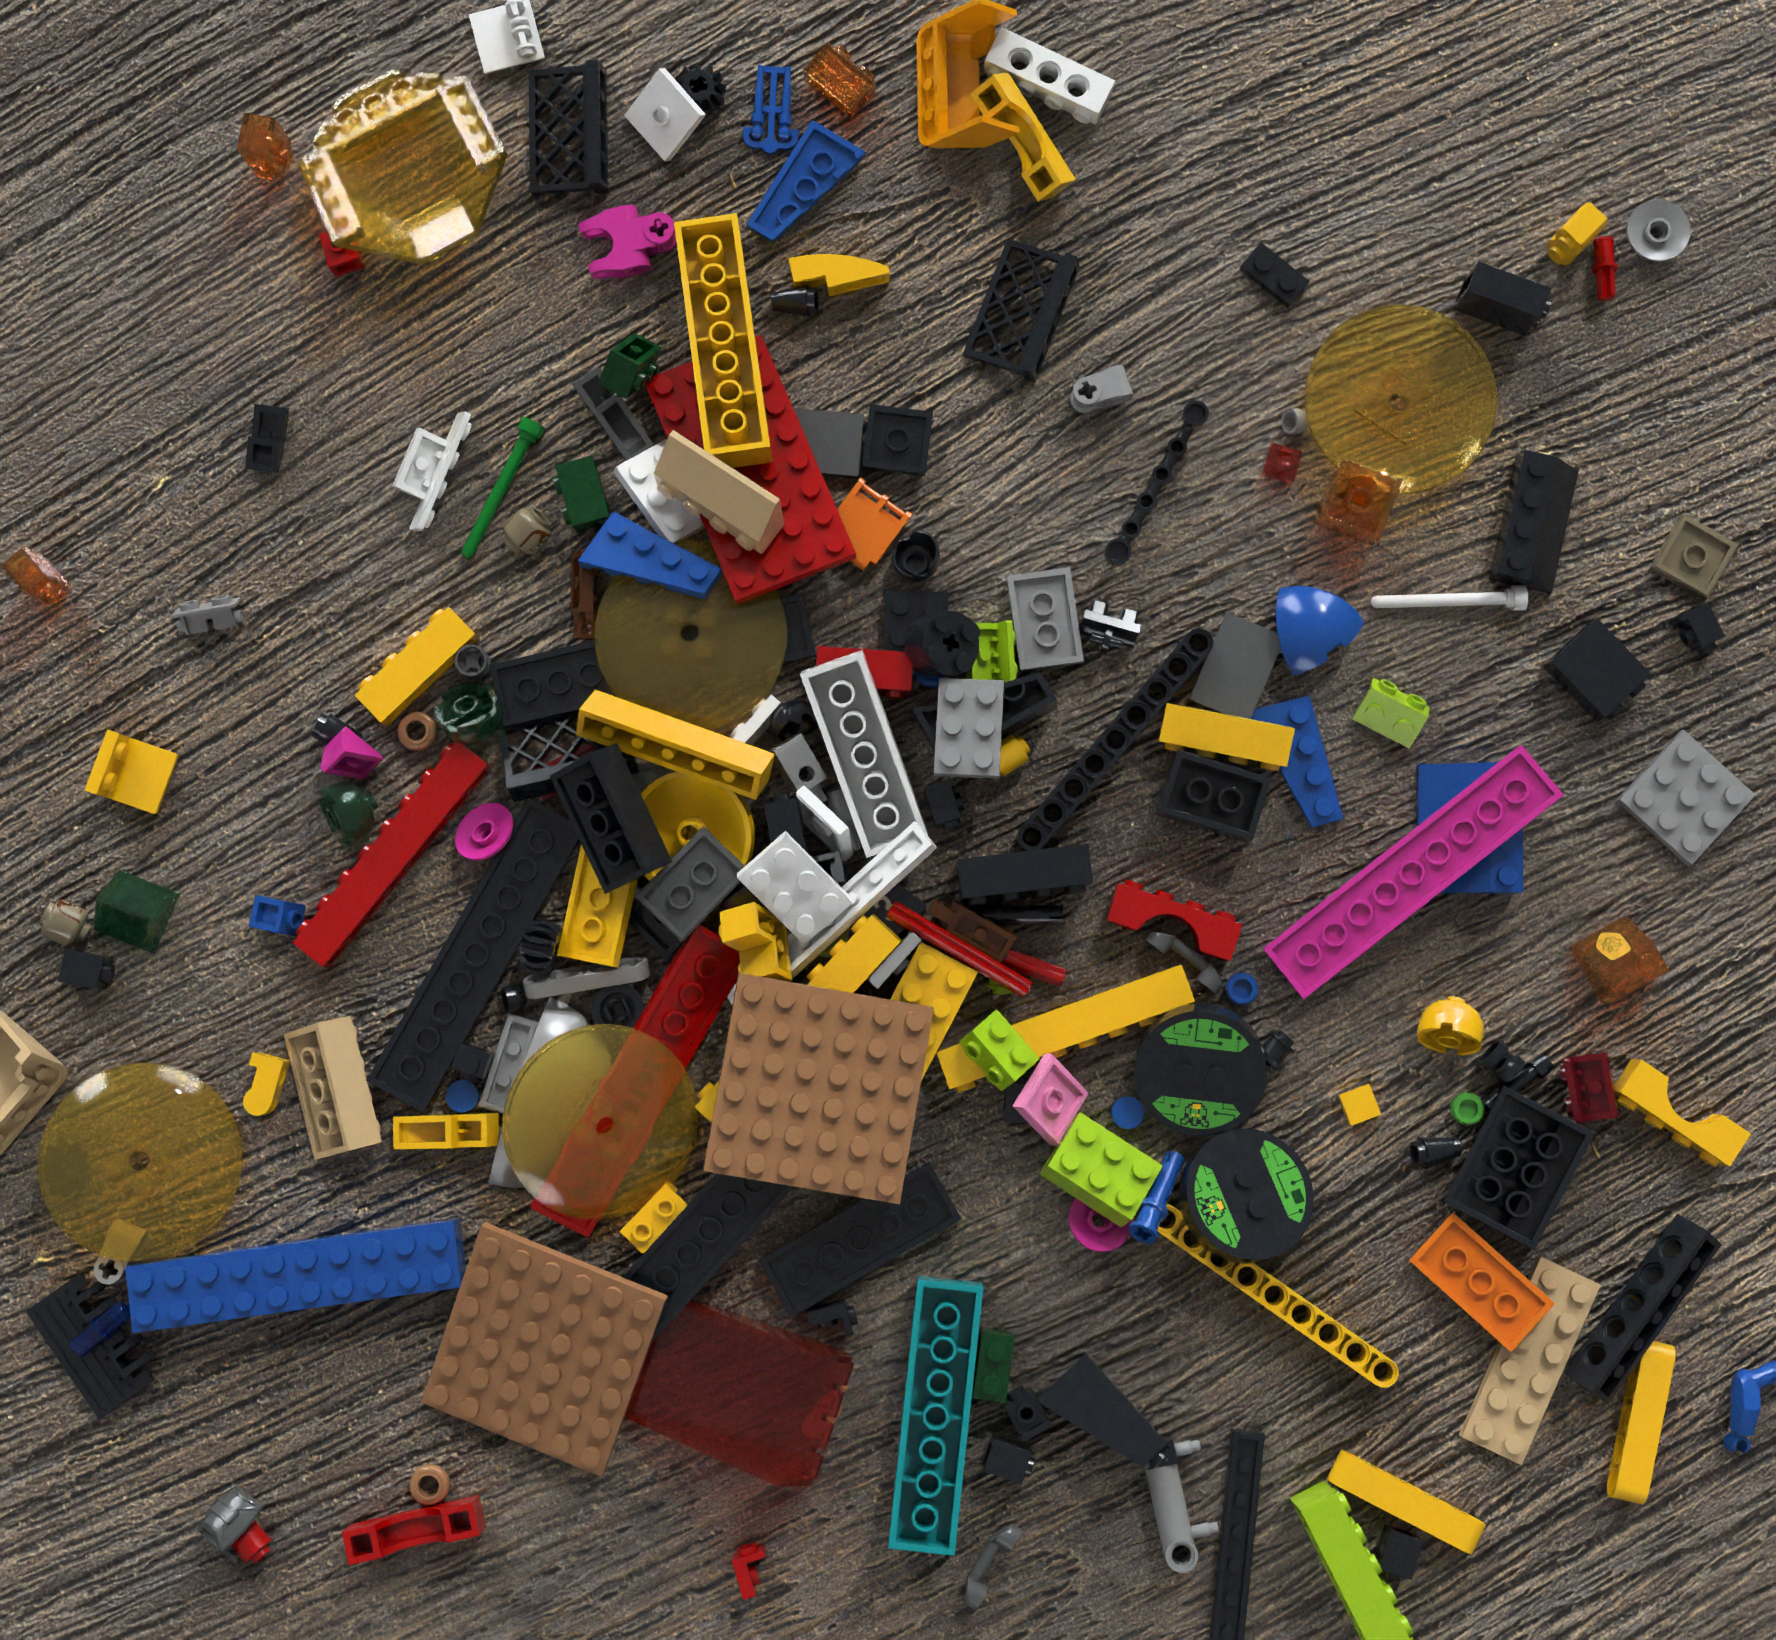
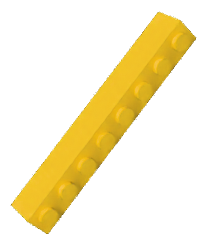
[695,914,903,1122]
[936,965,1195,1093]

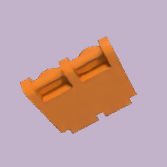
[837,478,913,571]

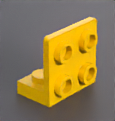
[84,729,179,814]

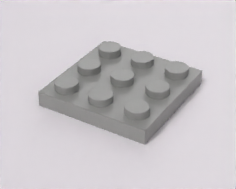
[1616,730,1755,866]

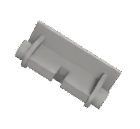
[171,594,244,635]

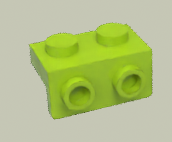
[966,620,1018,682]
[1352,678,1430,749]
[959,1009,1039,1091]

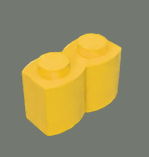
[1546,203,1608,265]

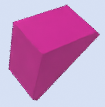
[320,726,384,780]

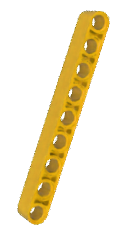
[1157,1203,1399,1388]

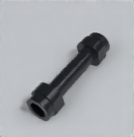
[1481,1053,1554,1113]

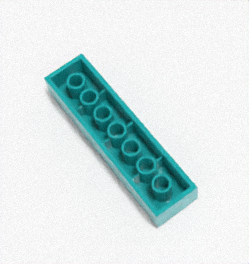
[888,1275,984,1556]

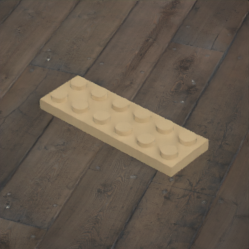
[1459,1256,1601,1465]

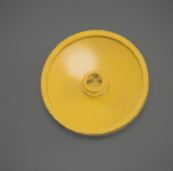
[641,771,755,881]

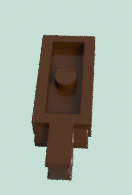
[571,548,598,640]
[928,898,1017,963]

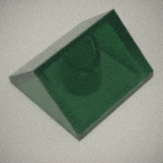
[94,870,180,954]

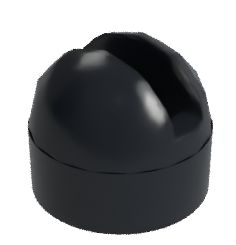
[501,986,527,1013]

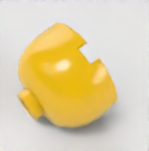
[1416,996,1484,1055]

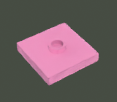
[1013,1053,1089,1146]

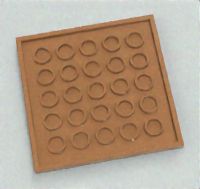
[703,973,934,1204]
[421,1222,668,1477]

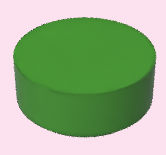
[1449,1092,1484,1125]

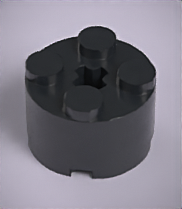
[904,611,980,678]

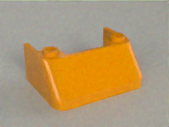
[916,0,1019,148]

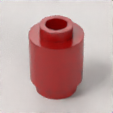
[231,1520,272,1564]

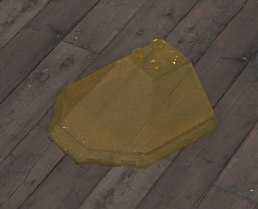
[299,70,508,264]

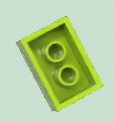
[1039,1112,1163,1228]

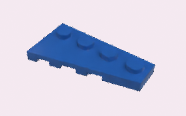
[746,120,866,244]
[578,511,723,599]
[1251,695,1343,828]

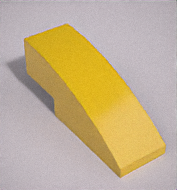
[788,254,890,296]
[393,1113,499,1149]

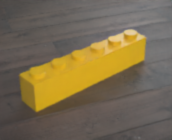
[576,690,775,800]

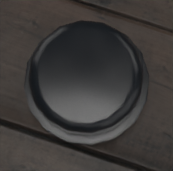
[591,984,645,1037]

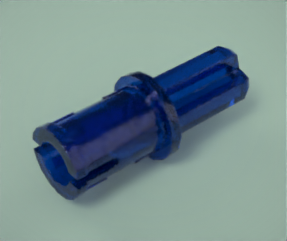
[70,1301,131,1357]

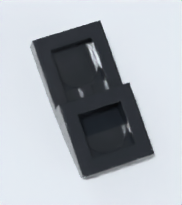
[245,404,289,473]

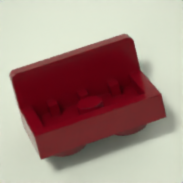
[1560,1052,1620,1124]

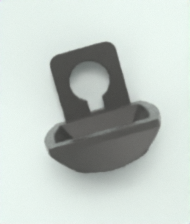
[197,1485,264,1564]

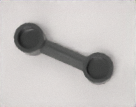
[1144,932,1222,995]
[965,1524,1022,1611]

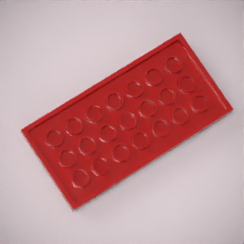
[645,335,857,605]

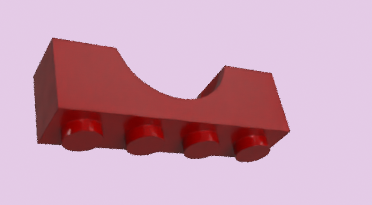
[1104,880,1243,962]
[342,1495,486,1565]

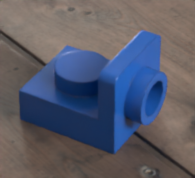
[249,895,306,936]

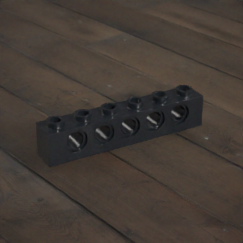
[1564,1214,1722,1405]

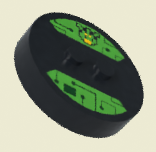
[1134,1003,1267,1137]
[1179,1129,1314,1264]

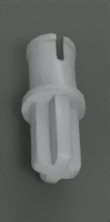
[827,789,861,852]

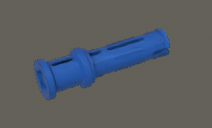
[1129,1151,1185,1244]

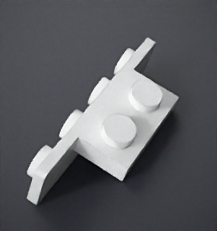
[392,411,471,532]

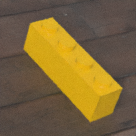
[355,606,480,727]
[1159,703,1295,771]

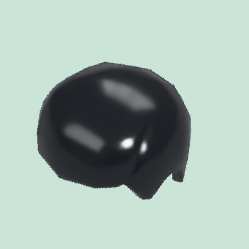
[892,530,941,582]
[769,700,819,741]

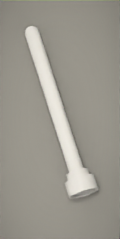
[1371,585,1528,611]

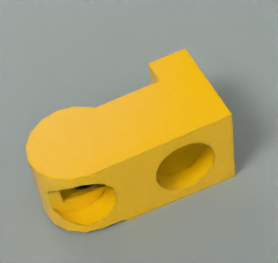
[243,1052,290,1116]

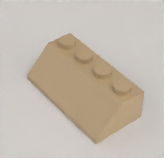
[654,430,784,554]
[284,1016,382,1160]

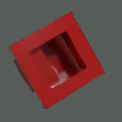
[318,222,365,277]

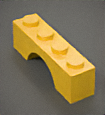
[970,73,1076,202]
[1614,1059,1751,1167]

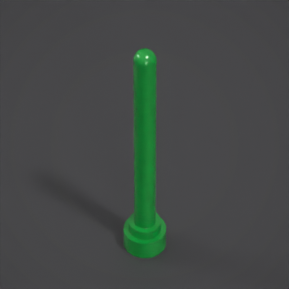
[461,417,545,559]

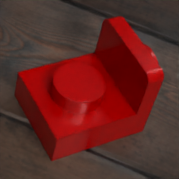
[732,1542,766,1600]

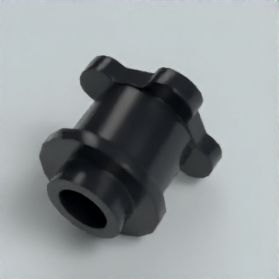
[1262,1030,1295,1072]

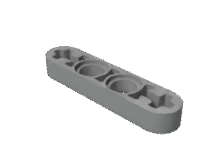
[523,956,650,999]

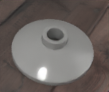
[1626,199,1691,262]

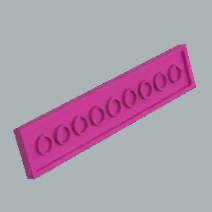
[1263,745,1564,999]

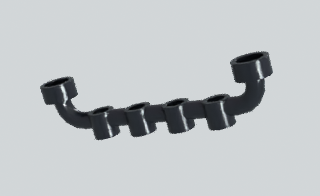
[1104,400,1209,566]

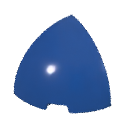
[1276,586,1364,676]

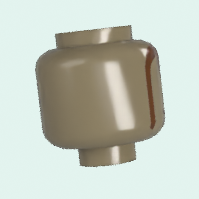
[503,507,551,555]
[38,899,91,947]

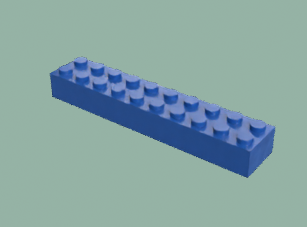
[125,1218,466,1333]

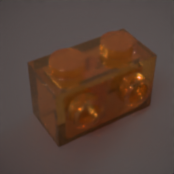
[236,113,292,179]

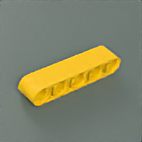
[1607,1341,1675,1505]
[1327,1449,1486,1555]

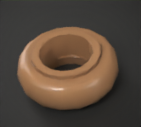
[397,712,437,751]
[409,1464,450,1506]

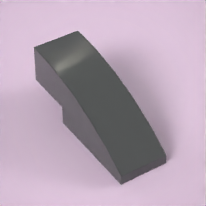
[572,366,654,461]

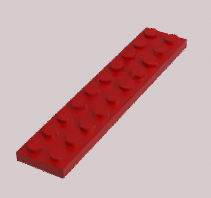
[530,925,740,1238]

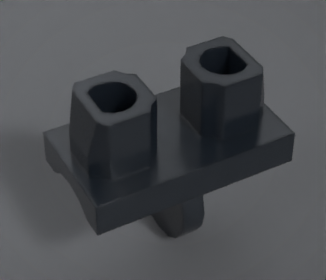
[1079,600,1141,655]

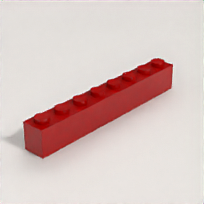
[293,740,493,968]

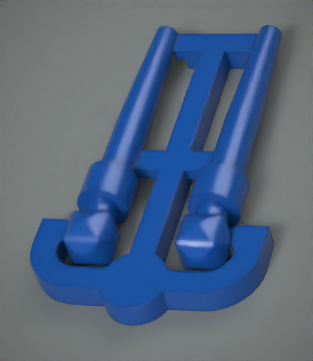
[743,65,799,155]

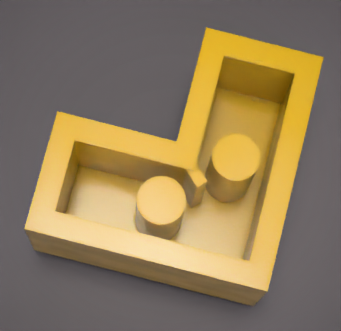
[719,902,792,982]

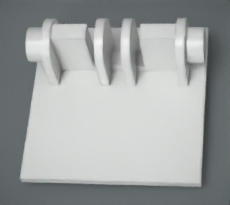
[469,0,545,74]

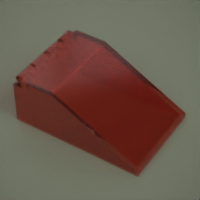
[625,1298,854,1487]

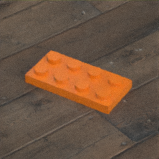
[1409,1212,1555,1352]

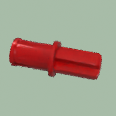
[1592,236,1618,301]

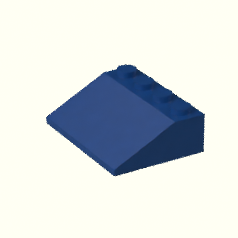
[1417,762,1523,894]

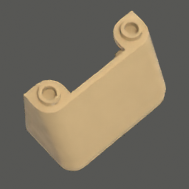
[0,1011,68,1155]

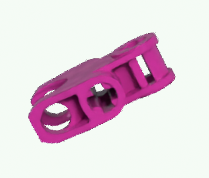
[578,205,677,279]

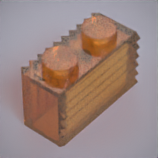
[803,42,876,119]
[2,546,71,605]

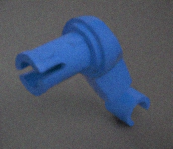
[1723,1360,1776,1453]

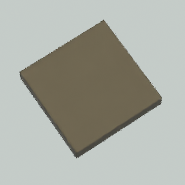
[1649,513,1739,600]

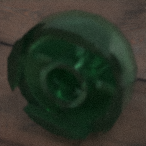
[434,682,502,745]
[317,782,378,848]

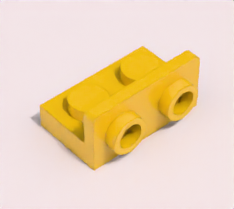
[619,1181,688,1253]

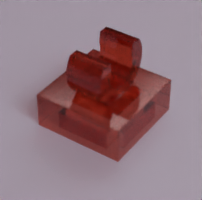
[1262,443,1302,484]

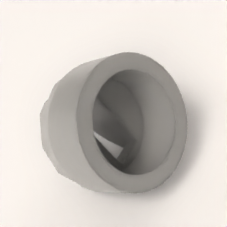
[1281,408,1310,434]

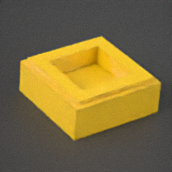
[1338,1084,1381,1126]

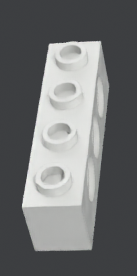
[984,27,1115,125]

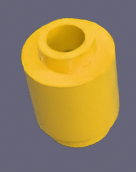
[994,734,1031,779]

